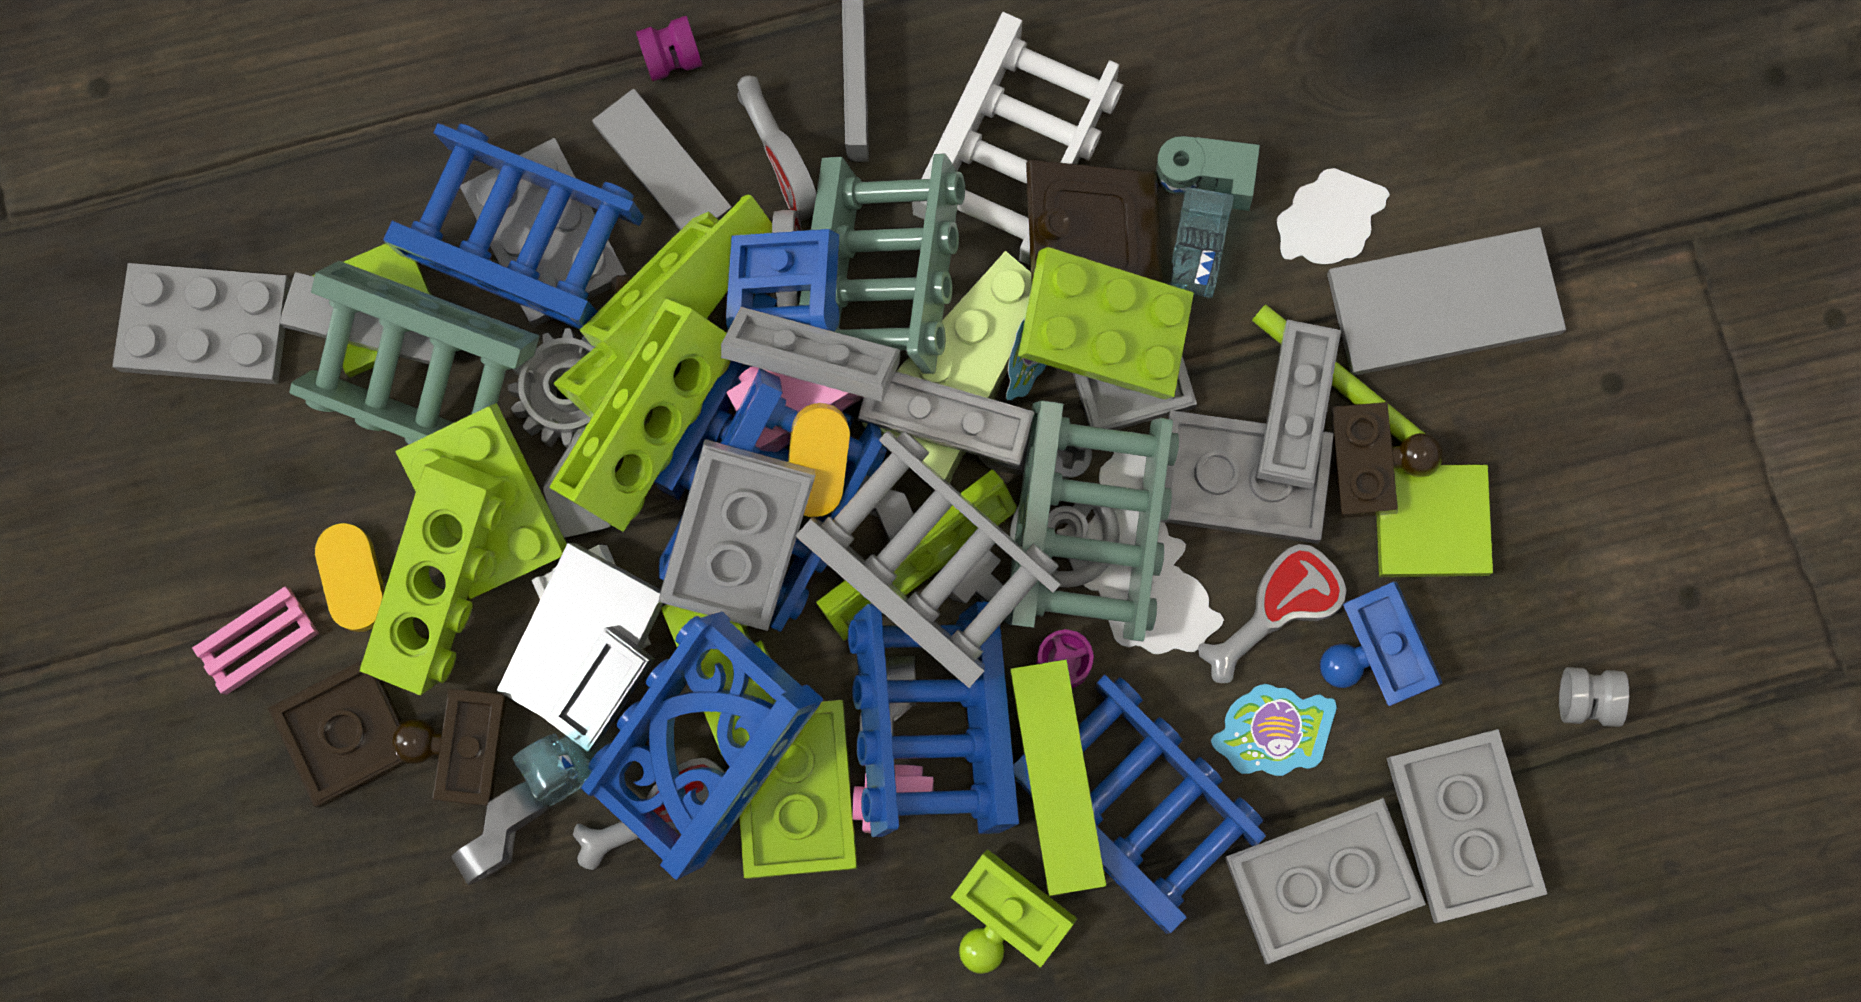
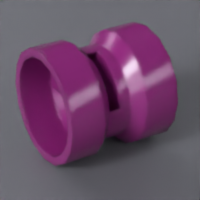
[636,16,703,82]
[1036,629,1094,689]

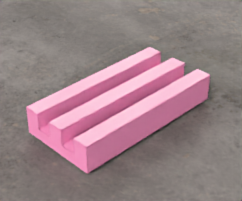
[192,586,319,695]

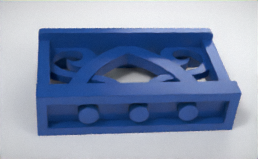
[581,611,824,880]

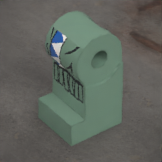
[1156,136,1260,211]

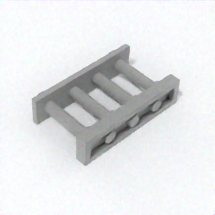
[796,431,1061,688]

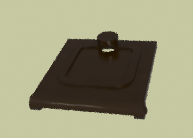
[1026,160,1163,283]

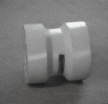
[1559,667,1629,727]

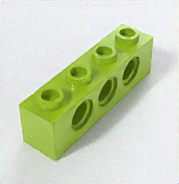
[549,298,731,532]
[360,457,506,696]

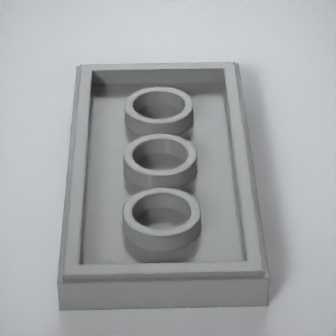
[1327,227,1566,376]

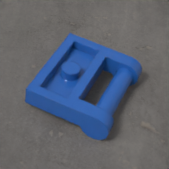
[726,229,840,332]

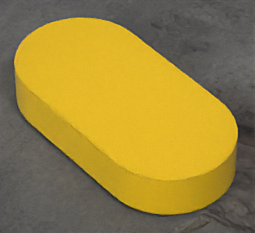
[788,403,850,517]
[315,523,385,632]

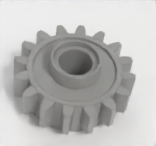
[508,329,595,448]

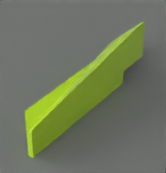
[553,195,772,418]

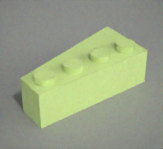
[862,251,1032,484]

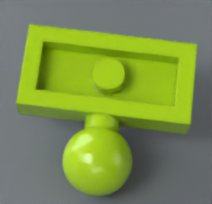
[951,849,1077,974]

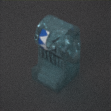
[1170,187,1234,298]
[513,734,592,806]

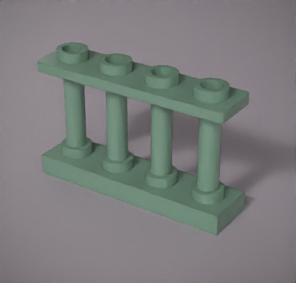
[799,153,965,374]
[289,261,539,444]
[1004,400,1179,642]

